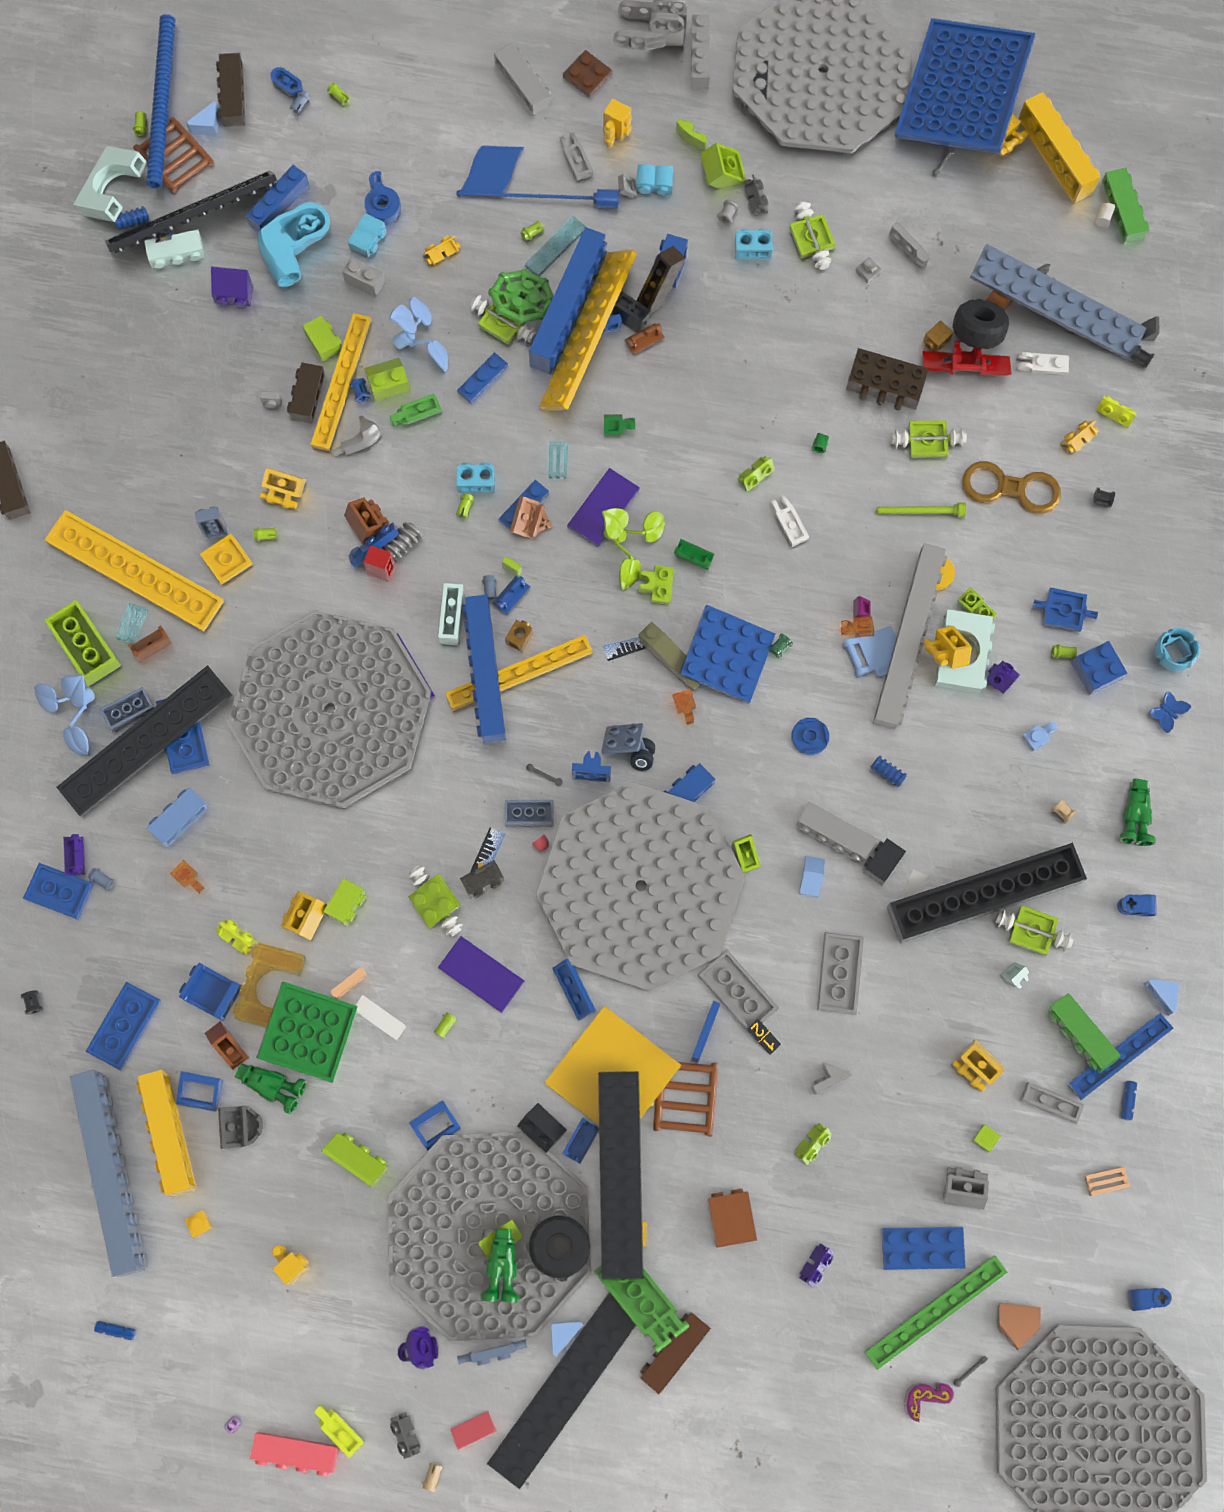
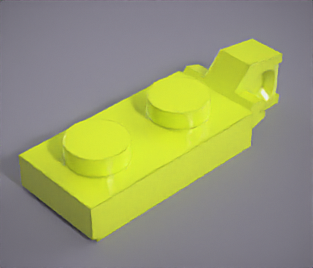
[314,1405,365,1458]

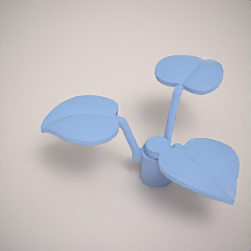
[389,297,448,372]
[34,675,95,756]

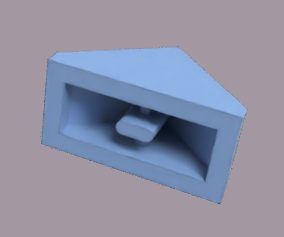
[186,102,219,136]
[799,856,825,897]
[1144,979,1179,1015]
[551,1322,583,1357]

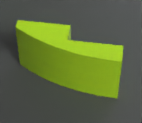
[676,119,708,151]
[957,587,997,620]

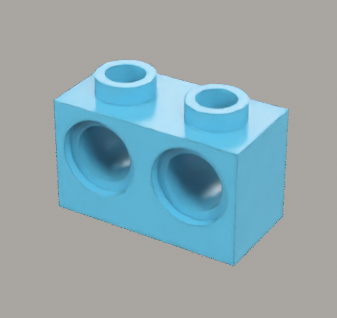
[735,229,773,259]
[457,463,495,493]

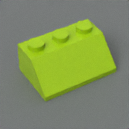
[321,1132,388,1188]

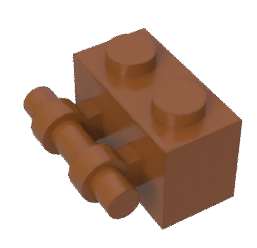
[344,497,389,544]

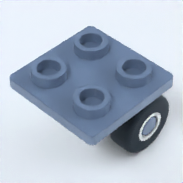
[601,723,655,771]

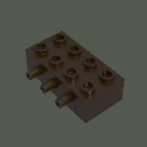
[846,348,929,411]

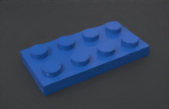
[882,1227,966,1270]

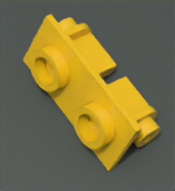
[422,235,461,265]
[1060,420,1098,454]

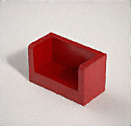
[364,546,395,582]

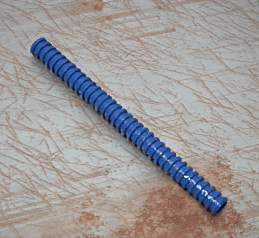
[146,14,176,189]

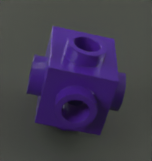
[987,660,1020,694]

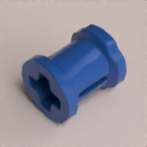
[350,378,371,403]

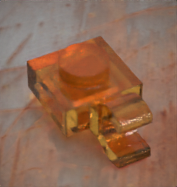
[841,616,875,638]
[672,689,696,724]
[170,860,205,894]

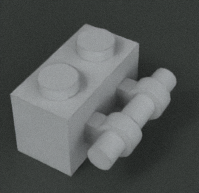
[944,1167,989,1210]

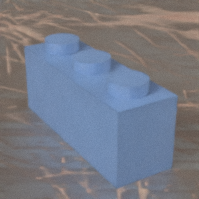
[147,787,209,848]

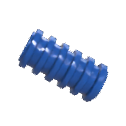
[115,206,149,230]
[871,756,907,788]

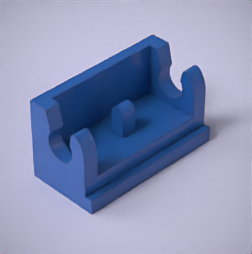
[563,1118,599,1164]

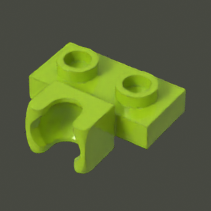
[637,565,674,605]

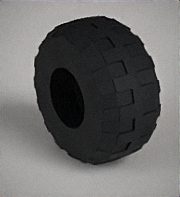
[952,299,1009,349]
[529,1215,590,1278]

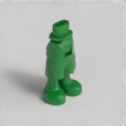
[1120,779,1156,846]
[235,1063,307,1114]
[481,1229,519,1303]

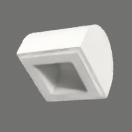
[1095,203,1115,229]

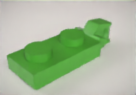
[389,394,442,426]

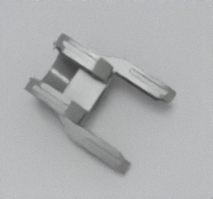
[613,0,687,51]

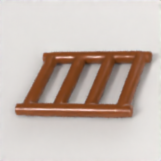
[133,117,214,193]
[653,1062,718,1137]

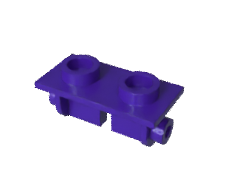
[63,834,85,875]
[799,1243,834,1288]

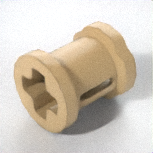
[1051,799,1077,824]

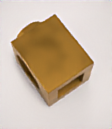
[923,320,954,352]
[505,620,533,652]

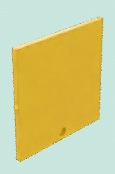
[544,1006,682,1126]

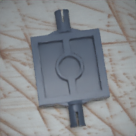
[457,1339,528,1366]

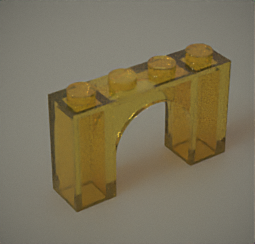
[233,942,306,1029]

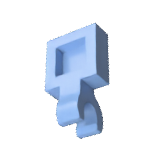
[1023,721,1058,751]

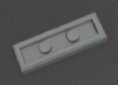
[1020,1082,1084,1124]

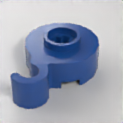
[365,171,401,226]

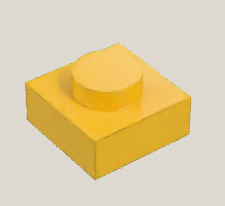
[184,1210,212,1238]

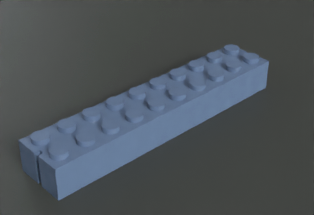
[70,1070,147,1277]

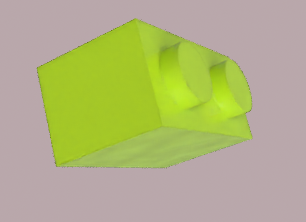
[302,315,342,362]
[323,878,366,926]

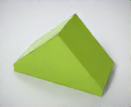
[731,834,761,873]

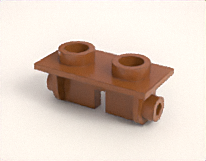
[624,323,665,355]

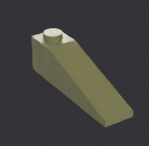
[638,621,700,691]

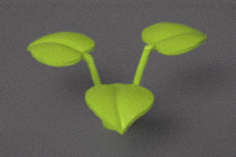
[602,508,665,590]

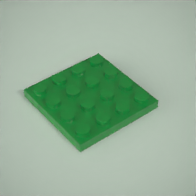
[256,982,358,1083]

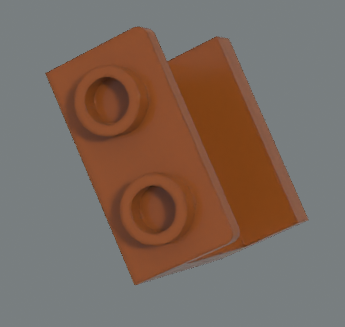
[707,1188,757,1248]

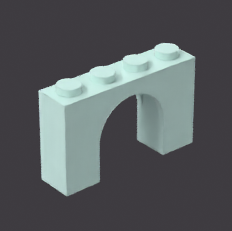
[73,146,148,222]
[934,609,995,694]

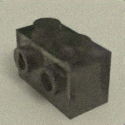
[460,860,504,899]

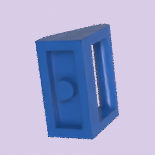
[176,1071,223,1112]
[409,1100,461,1151]

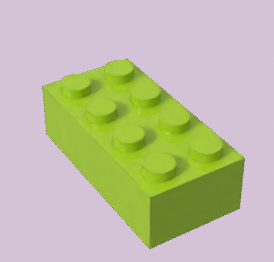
[44,599,121,686]

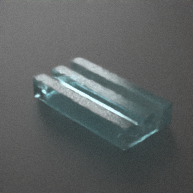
[548,442,568,479]
[116,603,148,644]

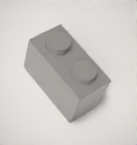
[342,257,385,297]

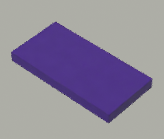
[567,468,640,547]
[438,936,525,1013]

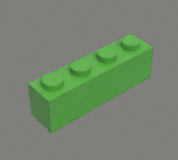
[1102,168,1149,244]
[1048,993,1120,1074]

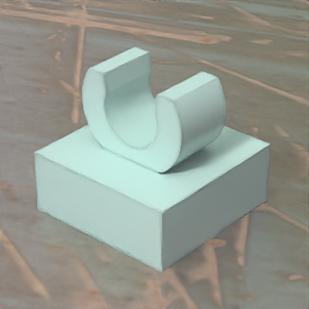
[1002,962,1029,988]

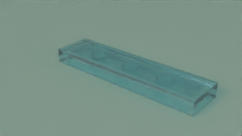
[525,216,586,277]

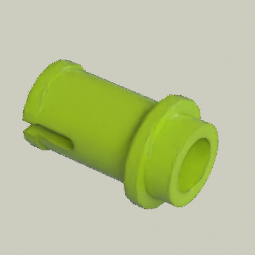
[327,83,350,105]
[133,111,147,136]
[520,220,544,241]
[455,493,474,518]
[253,527,277,542]
[1051,644,1077,659]
[434,1012,456,1038]

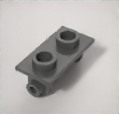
[744,174,769,214]
[390,1412,421,1459]

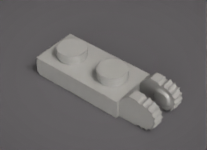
[559,132,593,181]
[889,222,930,268]

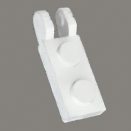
[1017,352,1069,375]
[770,495,809,547]

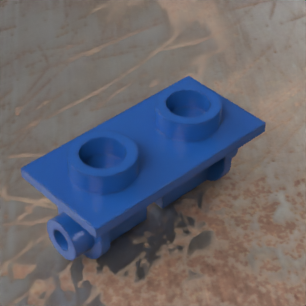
[492,576,530,615]

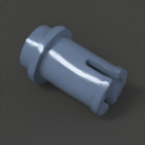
[289,90,310,114]
[482,575,497,600]
[87,868,114,890]

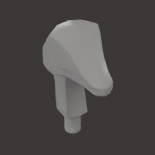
[332,415,382,457]

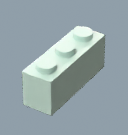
[145,230,205,268]
[438,583,464,646]

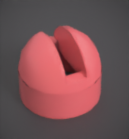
[532,834,549,851]

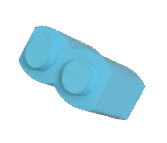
[636,164,673,195]
[348,213,386,257]

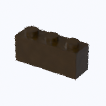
[287,362,325,424]

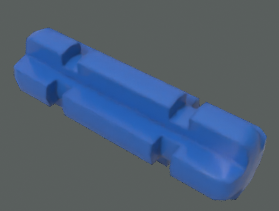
[1121,1081,1137,1120]
[94,1321,135,1340]

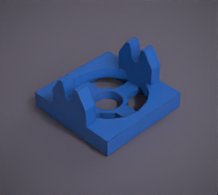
[572,751,611,782]

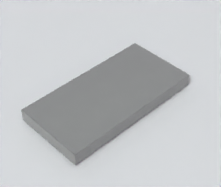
[817,932,864,1015]
[697,949,779,1035]

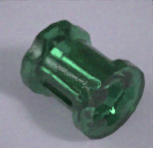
[769,633,793,659]

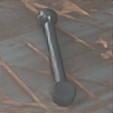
[933,147,955,176]
[526,764,563,786]
[953,1356,988,1387]

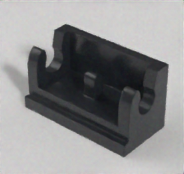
[611,291,651,333]

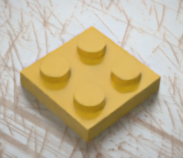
[200,534,253,585]

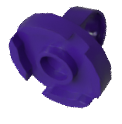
[397,1326,438,1370]

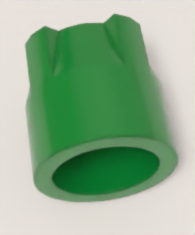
[812,433,829,453]

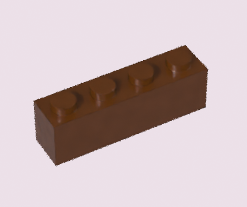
[639,1312,711,1395]

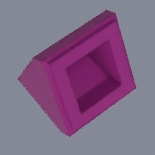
[853,596,871,619]

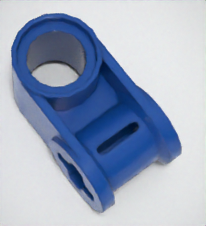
[1117,894,1157,916]
[1129,1288,1172,1311]

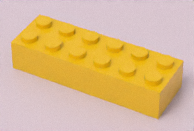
[1018,92,1100,204]
[136,1070,197,1197]

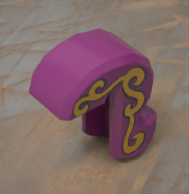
[904,1382,954,1422]

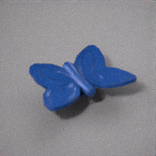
[1149,691,1191,733]

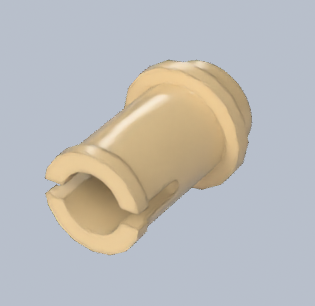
[422,1463,442,1492]

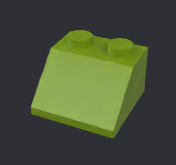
[701,143,746,189]
[364,358,410,402]

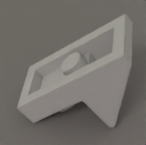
[811,1063,852,1095]

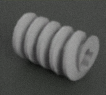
[382,522,423,562]

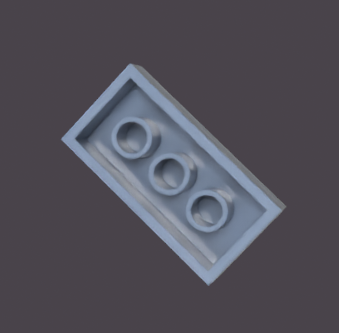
[195,506,228,539]
[100,687,154,732]
[505,800,554,826]

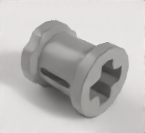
[717,200,739,224]

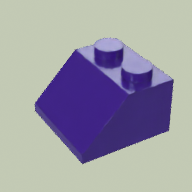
[211,266,253,307]

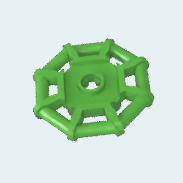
[488,268,554,325]

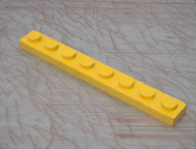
[311,313,371,451]
[445,635,593,711]

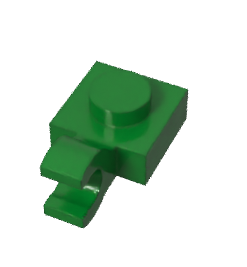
[604,414,635,435]

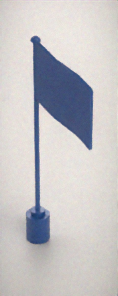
[456,146,619,208]

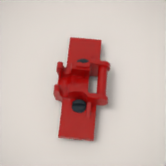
[922,341,1012,376]

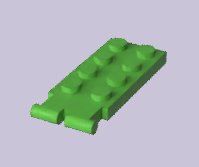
[594,1266,690,1353]

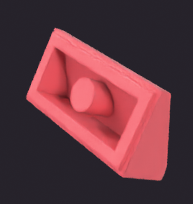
[450,1411,496,1450]

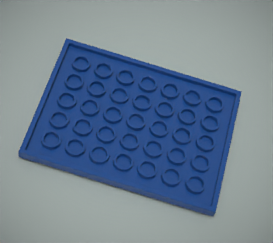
[895,18,1035,154]

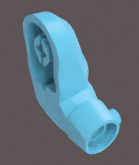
[257,202,330,287]

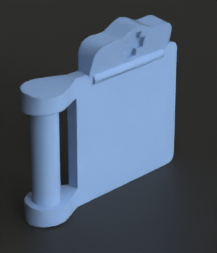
[842,626,896,678]

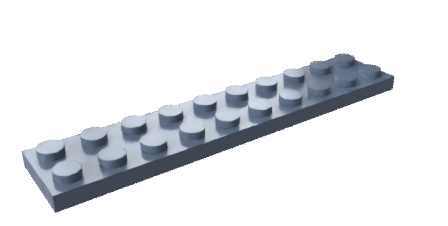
[970,244,1146,361]

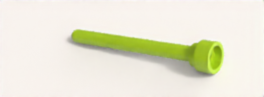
[876,502,966,517]

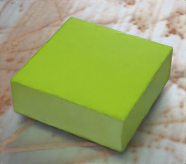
[502,556,522,577]
[973,1124,1001,1153]

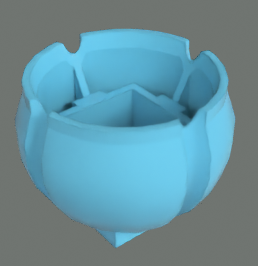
[1155,628,1200,671]

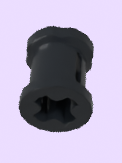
[1131,345,1155,368]
[1092,487,1115,508]
[20,990,43,1015]

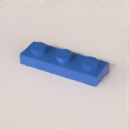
[457,352,508,404]
[498,480,549,531]
[349,522,399,568]
[552,959,596,1021]

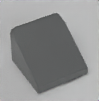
[1141,316,1160,341]

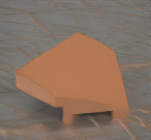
[509,496,552,538]
[998,1303,1041,1350]

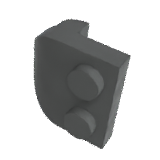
[218,1105,263,1149]

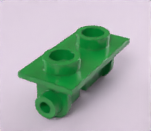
[674,539,715,570]

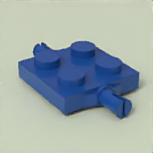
[1033,587,1098,632]

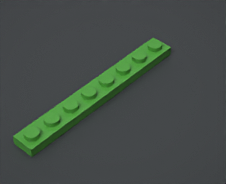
[865,1255,1008,1370]

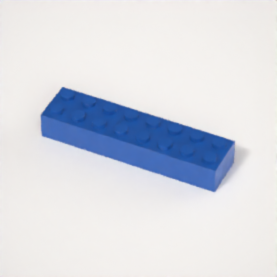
[529,227,607,374]

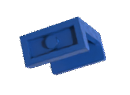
[179,962,243,1021]

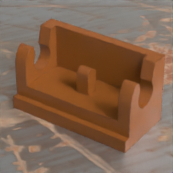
[128,626,172,663]

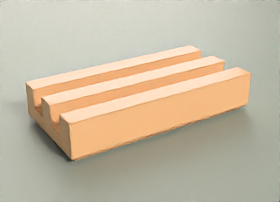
[330,967,367,999]
[1085,1167,1130,1196]

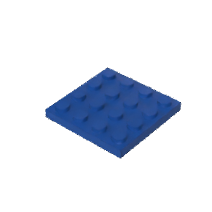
[679,605,775,704]

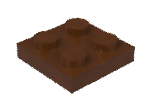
[563,50,612,98]

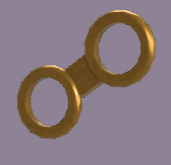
[962,461,1061,513]

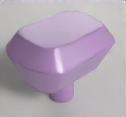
[224,1416,241,1434]

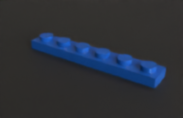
[1068,1013,1174,1100]

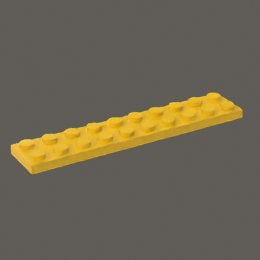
[539,249,637,411]
[44,510,224,632]

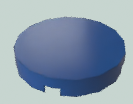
[791,718,829,756]

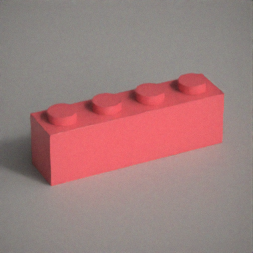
[250,1432,339,1476]

